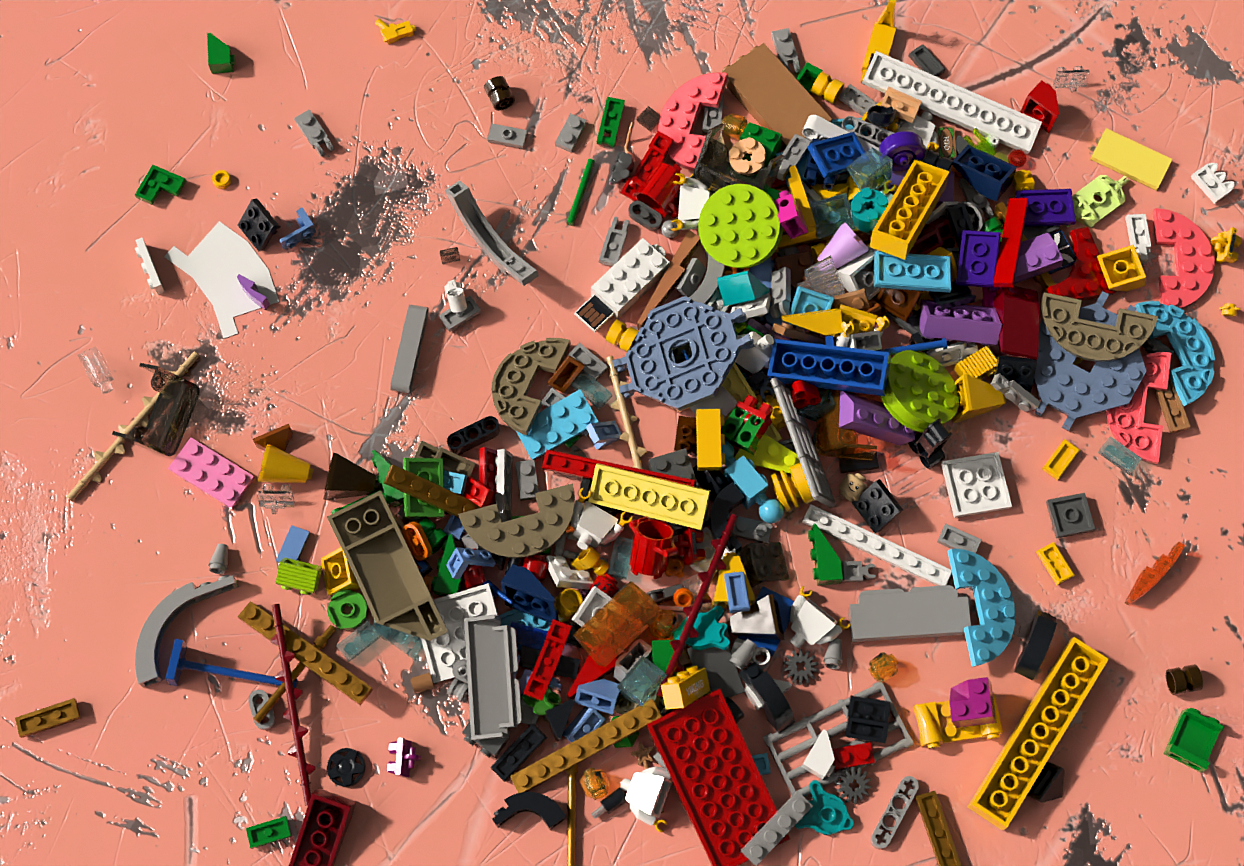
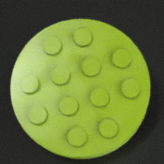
[698,184,783,268]
[880,350,959,433]

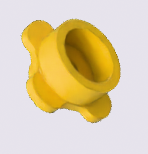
[1219,303,1241,316]

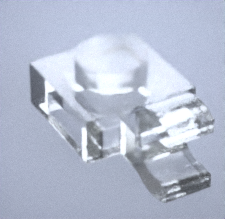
[682,574,711,611]

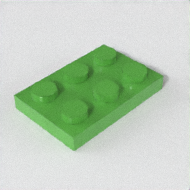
[403,458,444,518]

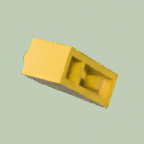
[781,308,843,337]

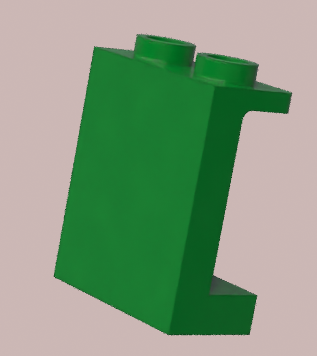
[1164,708,1224,773]

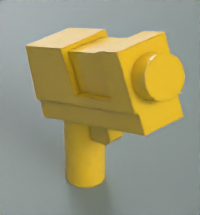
[375,19,416,44]

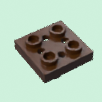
[674,416,697,454]

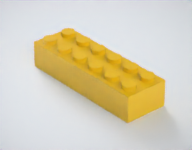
[870,160,949,260]

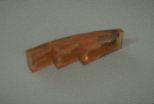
[1124,541,1185,605]

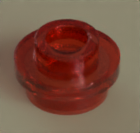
[1008,150,1026,168]

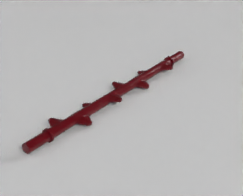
[656,514,738,698]
[270,604,316,806]

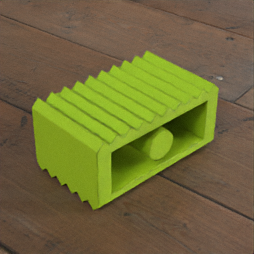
[275,557,322,595]

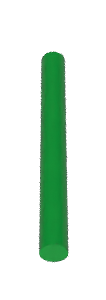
[567,159,595,226]

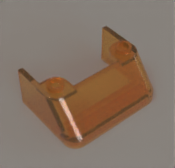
[815,388,877,460]

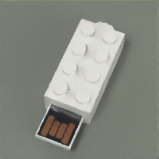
[574,238,670,333]

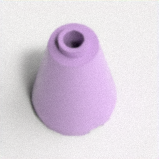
[817,222,869,273]

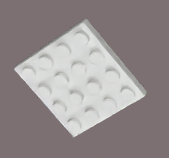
[421,583,498,683]

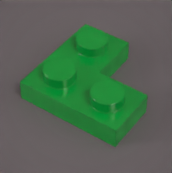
[135,164,186,205]

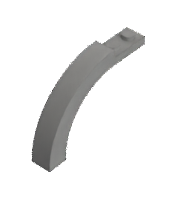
[445,180,539,286]
[689,231,724,305]
[135,575,239,687]

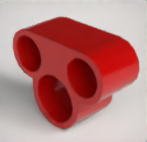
[790,380,821,408]

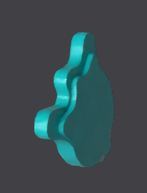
[673,606,730,650]
[794,780,854,835]

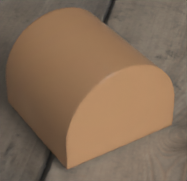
[410,673,434,694]

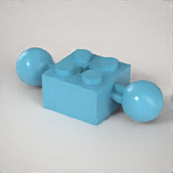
[721,440,784,524]

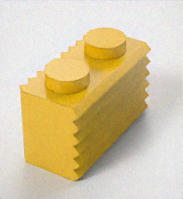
[954,345,997,380]

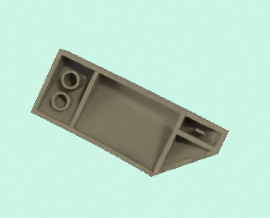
[327,491,448,641]

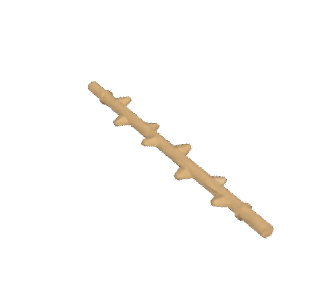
[66,352,200,501]
[606,356,657,520]

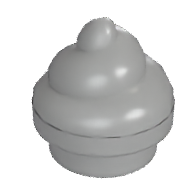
[661,220,680,239]

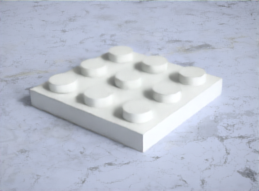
[941,452,1012,518]

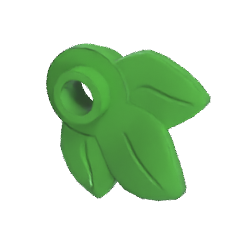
[522,687,561,715]

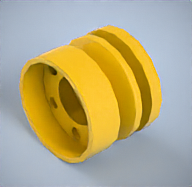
[771,463,815,512]

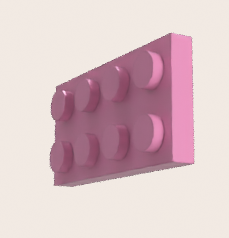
[168,437,255,510]

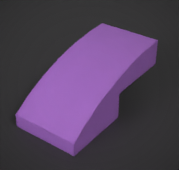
[237,274,269,310]

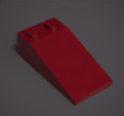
[993,286,1039,360]
[289,788,356,866]

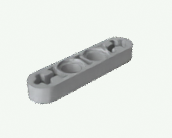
[870,776,919,849]

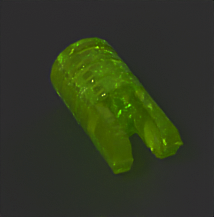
[963,127,997,156]

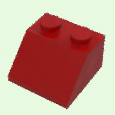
[1020,80,1059,133]

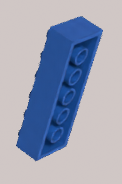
[767,339,891,396]

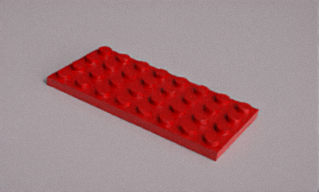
[646,689,790,866]

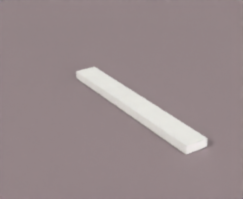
[802,504,952,586]

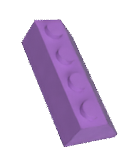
[988,232,1063,293]
[920,299,1002,345]
[839,391,915,446]

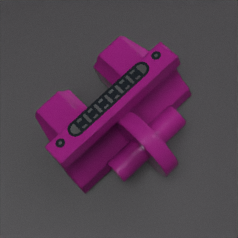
[387,738,421,778]

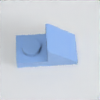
[586,421,621,449]

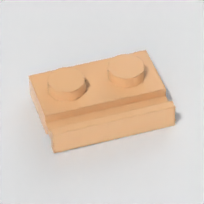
[880,86,922,123]

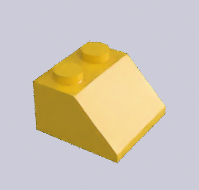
[1097,245,1146,291]
[321,547,360,596]

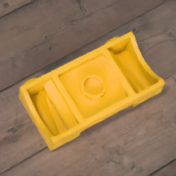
[913,693,1003,749]

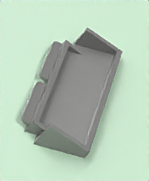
[848,585,971,642]
[464,614,522,740]

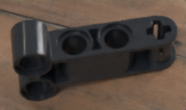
[908,418,952,469]

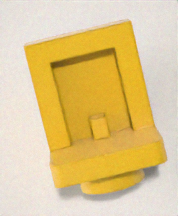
[1012,170,1035,198]

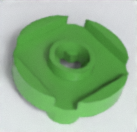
[327,590,368,630]

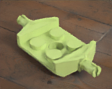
[1066,175,1129,228]

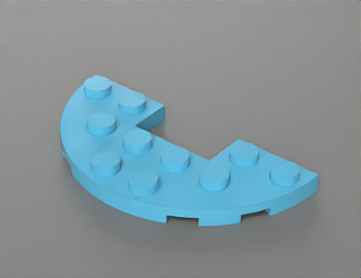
[1135,301,1215,406]
[948,549,1015,667]

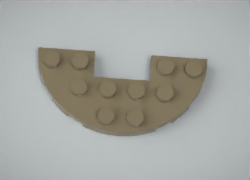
[1042,292,1158,362]
[491,338,571,435]
[458,483,575,558]

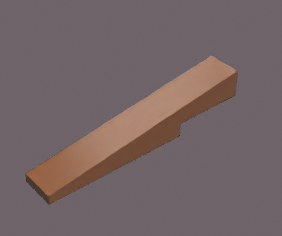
[637,230,701,330]

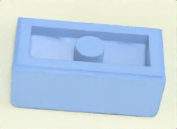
[563,706,606,743]

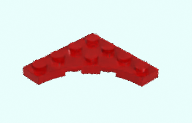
[1047,227,1117,300]

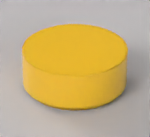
[212,170,231,189]

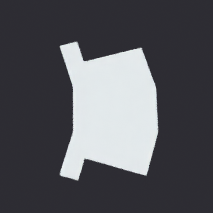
[164,221,279,338]

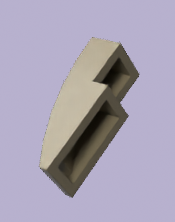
[412,440,476,476]

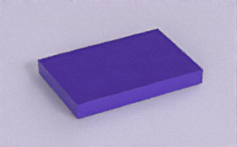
[1015,189,1076,227]
[956,230,1001,288]

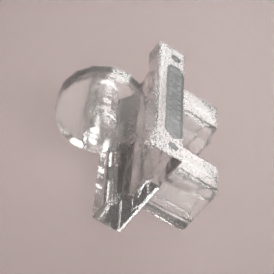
[1054,66,1090,92]
[257,484,295,514]

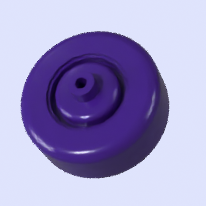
[879,131,925,171]

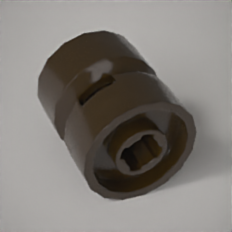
[484,76,515,111]
[1166,664,1203,695]

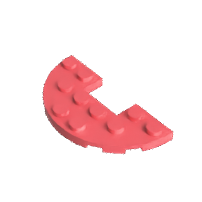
[659,72,728,172]
[1153,208,1215,309]
[1106,352,1171,464]

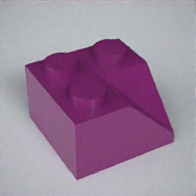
[949,677,996,728]

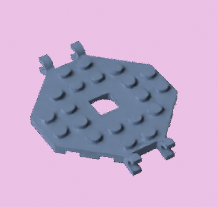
[1029,291,1147,431]
[612,296,755,411]

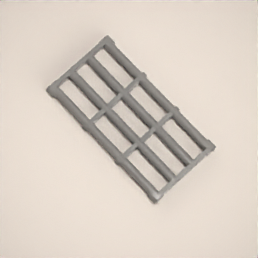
[770,378,836,508]
[763,680,914,796]

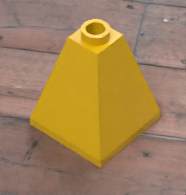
[952,374,1006,423]
[712,553,755,608]

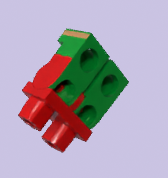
[721,395,774,455]

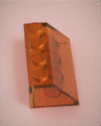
[573,581,663,667]

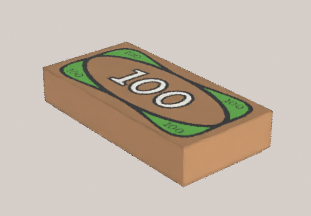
[935,126,956,160]

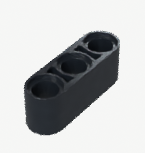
[447,416,500,455]

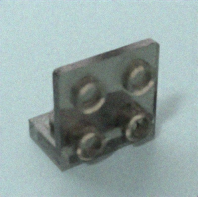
[737,542,789,588]

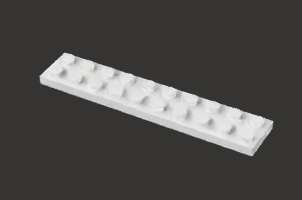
[862,51,1042,155]

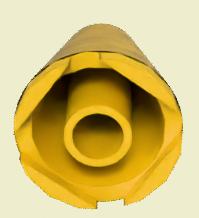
[258,444,313,483]

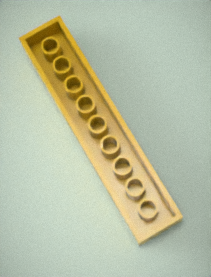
[967,637,1109,830]

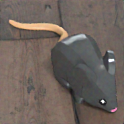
[609,122,634,184]

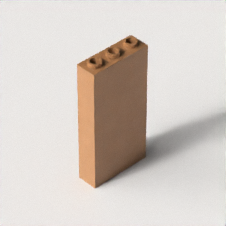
[722,43,832,152]

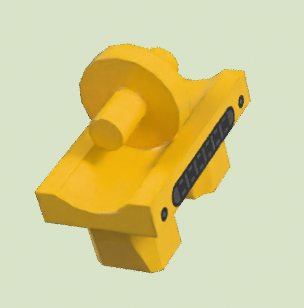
[1211,227,1242,264]

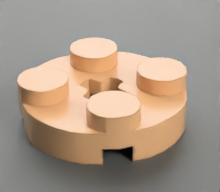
[729,138,766,176]

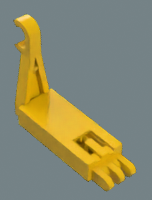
[860,0,897,83]
[775,166,817,253]

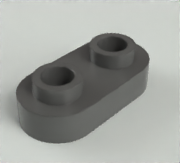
[628,201,662,231]

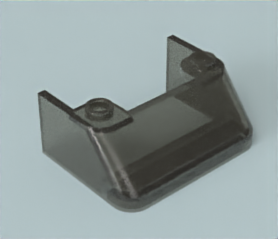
[693,123,784,193]
[112,363,200,456]

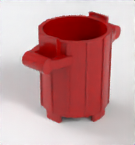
[629,160,683,219]
[629,517,678,579]

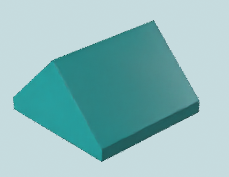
[717,271,769,306]

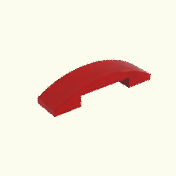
[620,131,674,201]
[523,619,572,701]

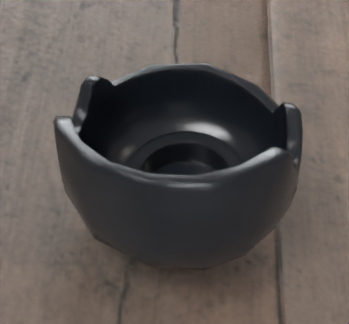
[867,105,896,127]

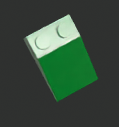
[725,122,782,187]

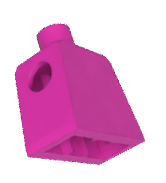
[774,191,808,239]

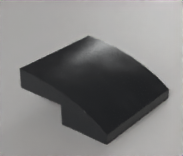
[845,695,891,743]

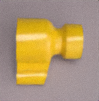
[570,545,609,575]

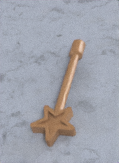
[631,742,664,813]

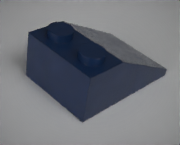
[952,145,1017,201]
[501,564,559,623]

